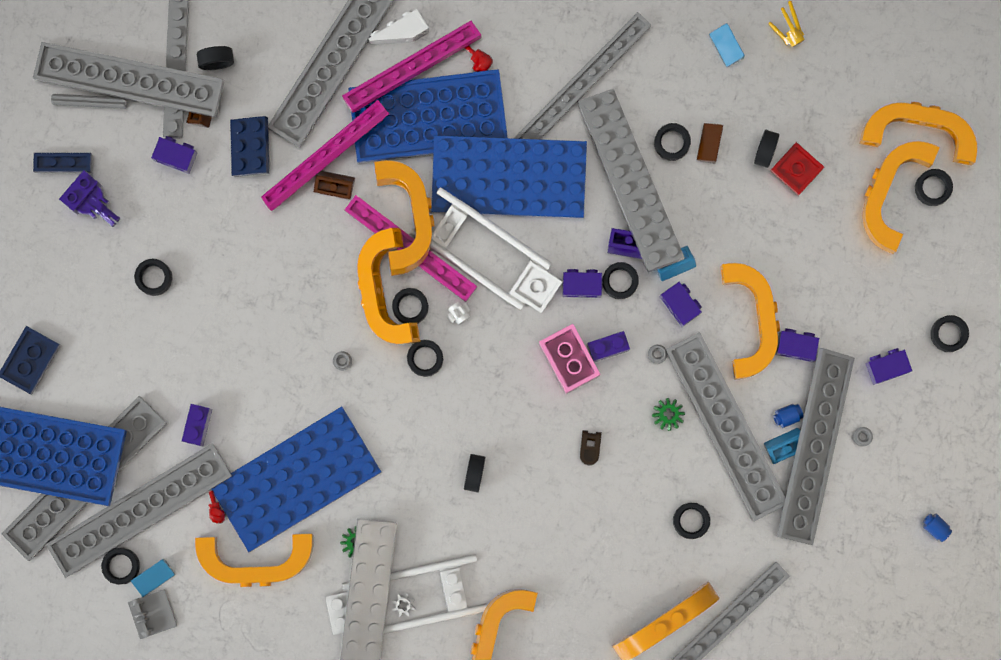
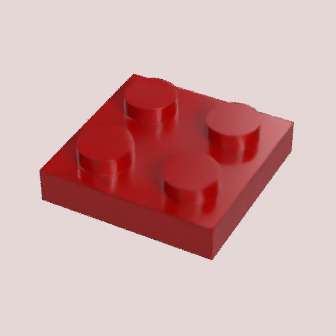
[770,142,824,196]

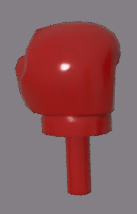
[465,46,493,72]
[208,491,226,524]

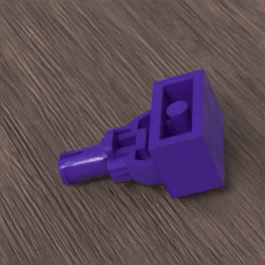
[59,170,120,227]

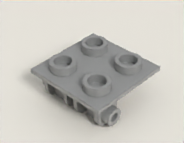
[128,589,177,639]

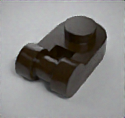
[580,430,602,466]

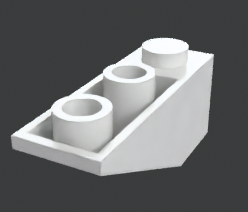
[368,9,429,45]

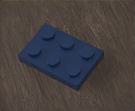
[230,116,269,177]
[0,326,60,395]

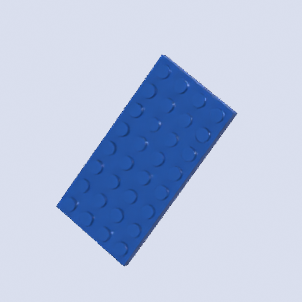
[348,69,508,163]
[431,135,587,218]
[211,406,382,552]
[0,407,127,507]

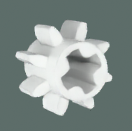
[447,301,471,325]
[392,594,415,617]

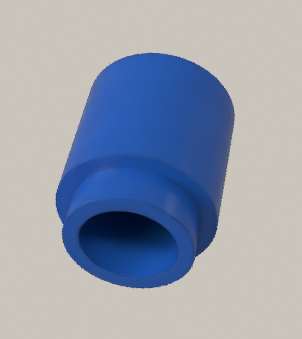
[773,404,804,428]
[923,513,952,542]

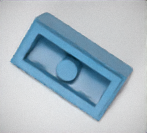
[709,23,745,67]
[657,246,696,281]
[764,428,800,465]
[131,559,175,597]

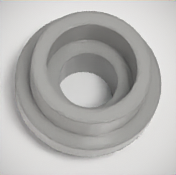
[648,344,667,364]
[333,351,352,371]
[853,427,873,446]

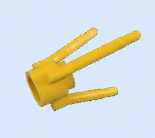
[768,0,805,47]

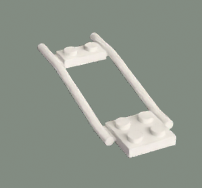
[410,187,563,313]
[325,554,487,635]

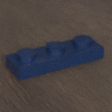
[33,153,92,173]

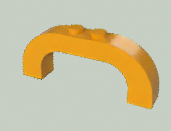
[859,102,977,166]
[862,141,940,254]
[374,161,435,276]
[357,228,420,344]
[720,263,780,380]
[195,534,314,587]
[612,581,720,660]
[470,589,538,660]

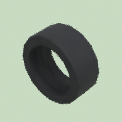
[196,46,234,70]
[654,123,691,161]
[754,129,780,168]
[915,169,953,206]
[134,258,172,296]
[602,262,639,299]
[392,288,429,324]
[931,315,969,352]
[407,340,444,377]
[464,454,486,493]
[673,502,710,539]
[101,548,140,585]

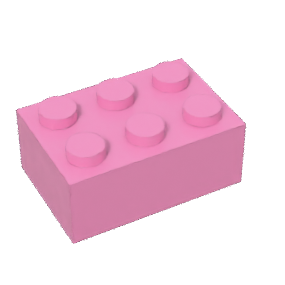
[539,324,601,394]

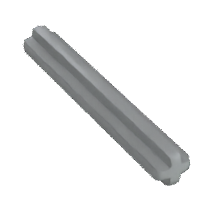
[51,94,127,109]

